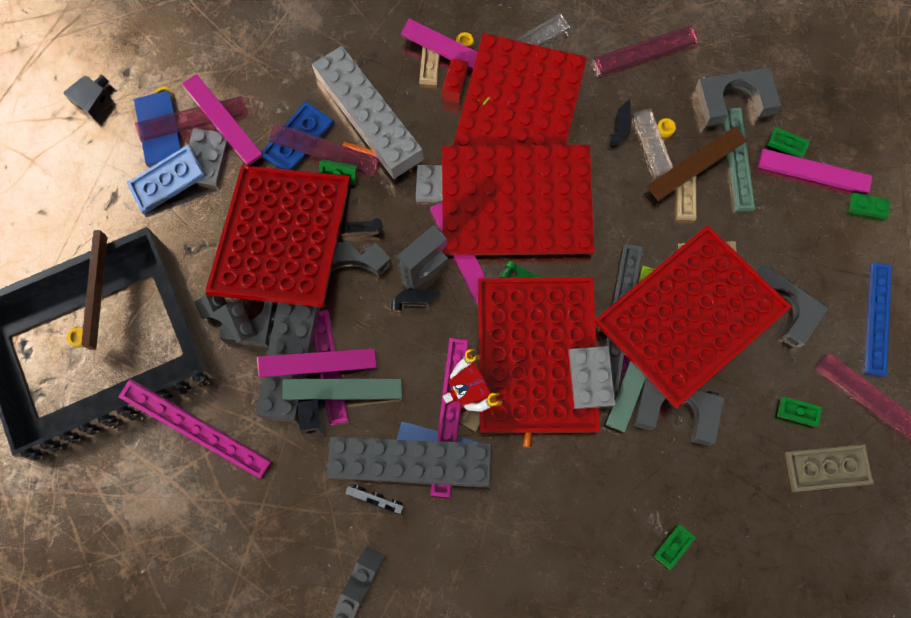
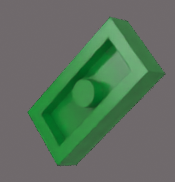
[767,127,810,158]
[319,159,357,185]
[849,193,891,219]
[777,397,822,427]
[653,524,696,570]

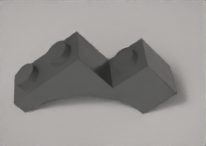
[331,240,392,276]
[194,294,256,343]
[332,546,384,618]

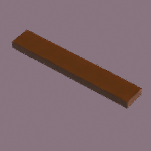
[647,127,747,201]
[81,230,108,350]

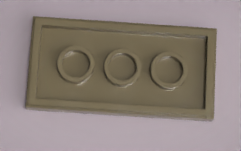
[784,444,874,492]

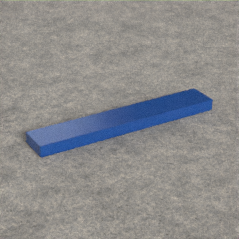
[864,262,892,376]

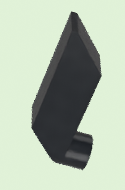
[609,100,631,145]
[338,218,383,238]
[390,290,440,313]

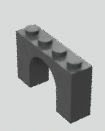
[695,67,781,126]
[397,225,448,290]
[756,264,829,349]
[219,301,278,348]
[633,378,724,446]

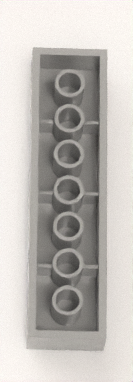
[312,46,424,179]

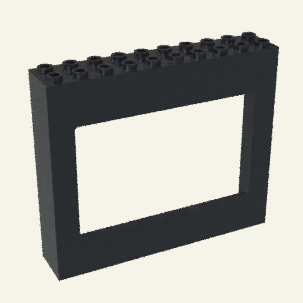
[0,227,215,461]

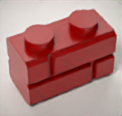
[442,58,469,103]

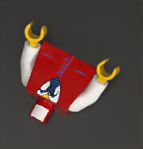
[442,349,502,412]

